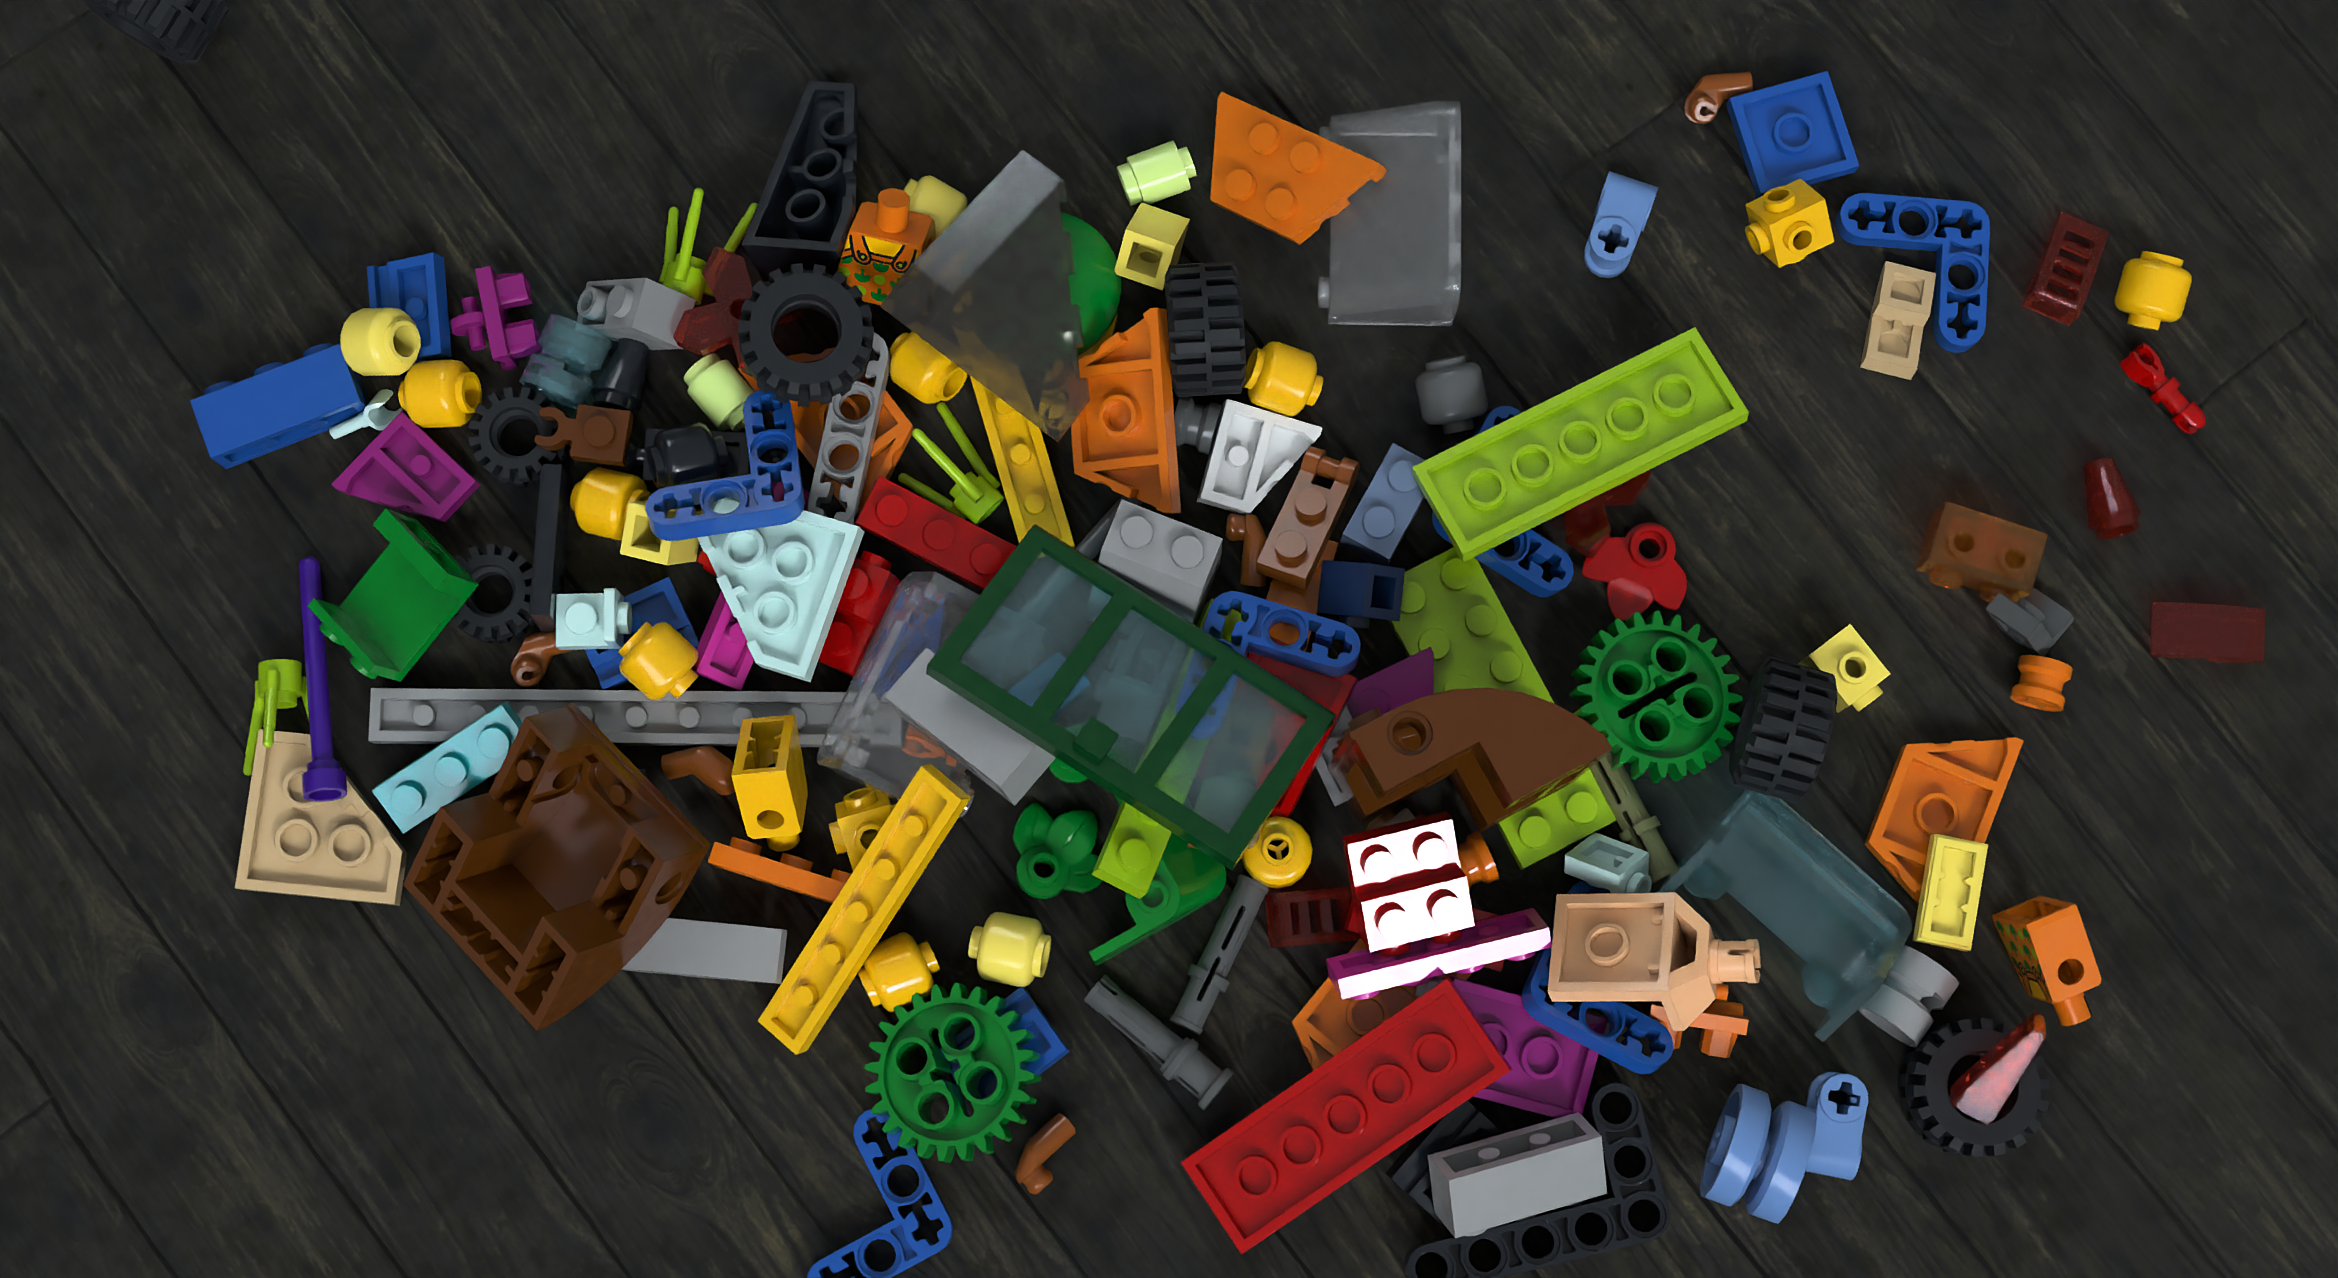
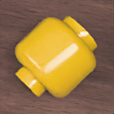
[2115,251,2192,331]
[889,326,968,404]
[1243,341,1323,417]
[398,359,482,428]
[570,467,651,541]
[618,621,698,701]
[1243,816,1313,889]
[858,932,940,1012]

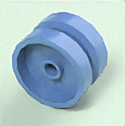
[1700,1084,1817,1224]

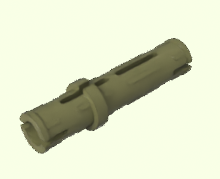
[1590,751,1680,884]

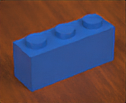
[190,343,369,469]

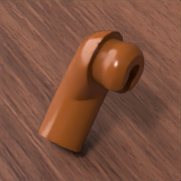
[1684,71,1753,124]
[1226,513,1267,587]
[511,631,574,688]
[661,745,735,795]
[1015,1113,1076,1195]

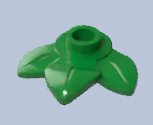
[1013,803,1103,899]

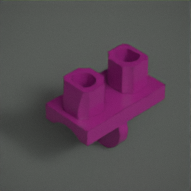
[450,266,542,371]

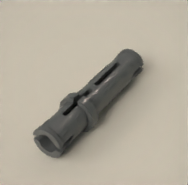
[1170,874,1270,1035]

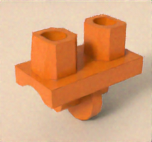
[1644,984,1749,1058]

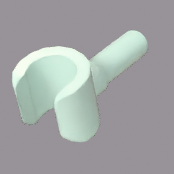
[329,389,404,439]

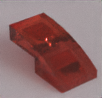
[2150,602,2266,663]

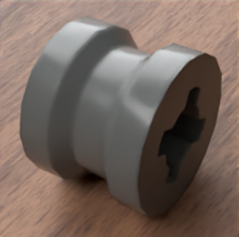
[1174,396,1222,455]

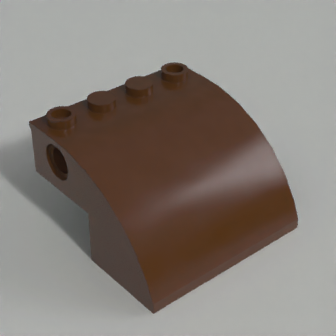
[1327,688,1612,832]
[403,703,711,1031]

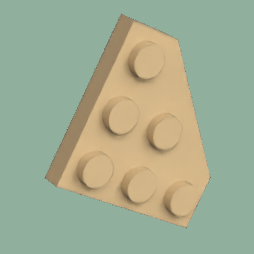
[235,729,407,906]

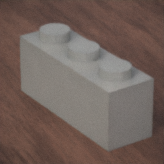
[884,647,1056,806]
[1428,1112,1607,1238]

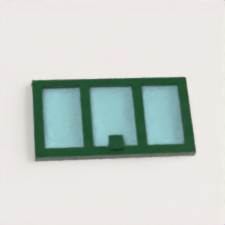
[926,524,1336,870]

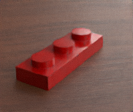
[854,476,1017,591]

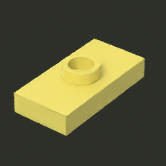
[1913,834,1988,952]

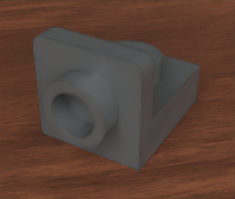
[1986,588,2074,657]

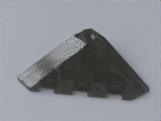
[880,150,1090,442]

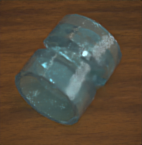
[519,314,612,410]

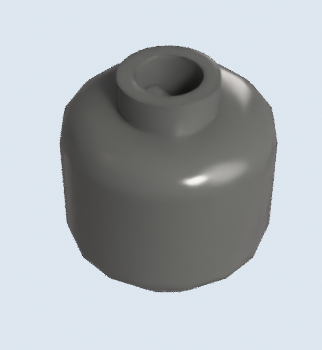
[1415,355,1488,434]

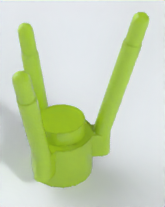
[659,188,758,305]
[898,402,1005,526]
[243,659,309,776]

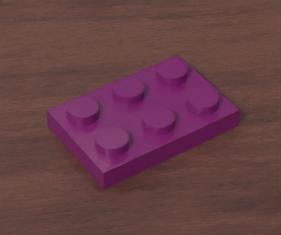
[1449,976,1608,1118]

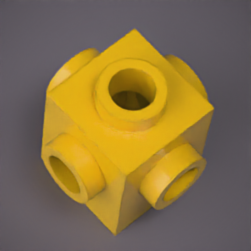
[1745,178,1834,268]
[828,788,896,871]

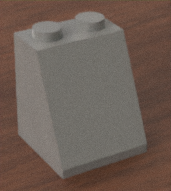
[1084,500,1223,658]

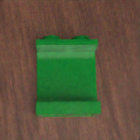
[308,509,479,682]

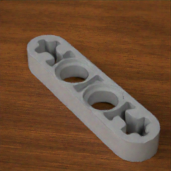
[808,333,891,525]

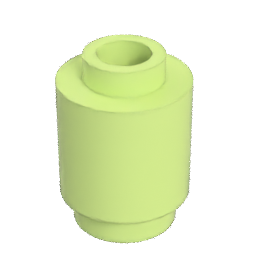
[1116,140,1197,206]
[684,353,754,432]

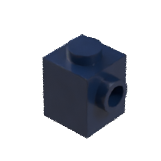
[1317,560,1405,629]

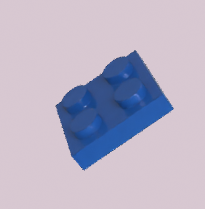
[1726,71,1859,198]

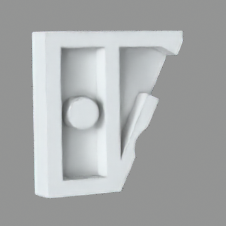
[1197,399,1322,515]

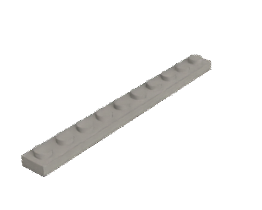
[368,688,904,748]

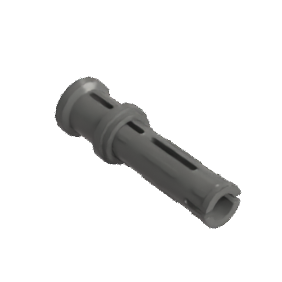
[1084,974,1234,1110]

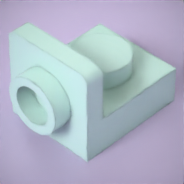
[556,588,633,650]
[1564,832,1652,893]

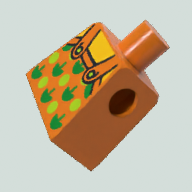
[837,188,940,316]
[1992,895,2102,1026]

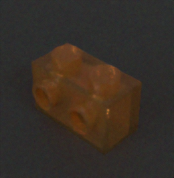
[1916,501,2048,603]

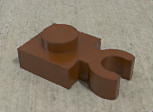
[534,404,634,467]

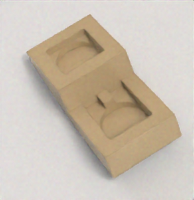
[1860,261,1936,380]

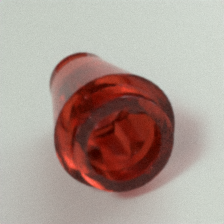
[2083,458,2141,540]

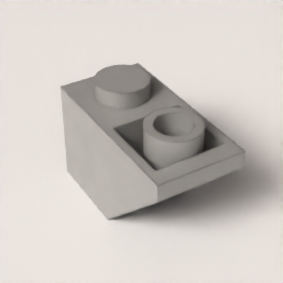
[574,278,696,350]

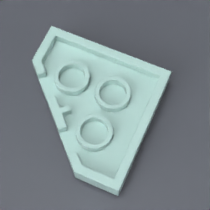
[697,498,864,682]

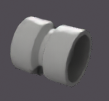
[1857,945,1959,1047]

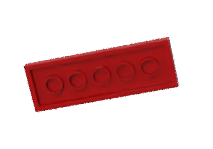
[1180,977,1512,1255]

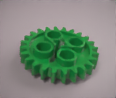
[1570,611,1743,783]
[864,983,1041,1163]

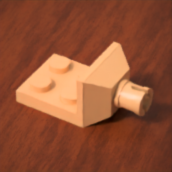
[1547,892,1761,1031]

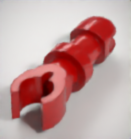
[2120,343,2206,434]

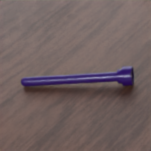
[298,556,347,802]

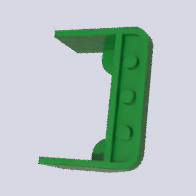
[1049,718,1226,966]

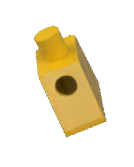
[731,714,808,851]

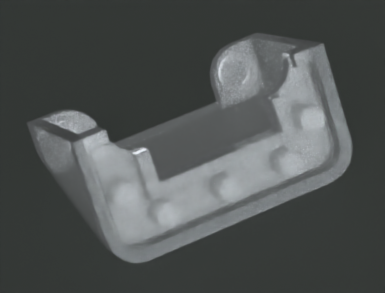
[1318,101,1461,326]
[817,572,1046,818]

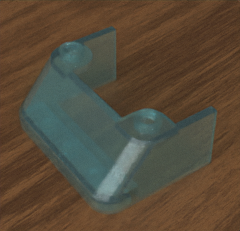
[1657,789,1912,1042]

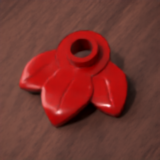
[1581,522,1687,622]

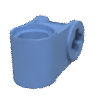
[1584,171,1658,278]
[1805,1072,1868,1181]

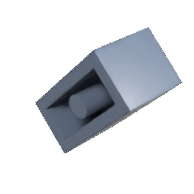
[1339,443,1425,566]

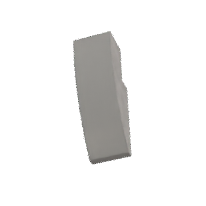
[621,918,787,984]

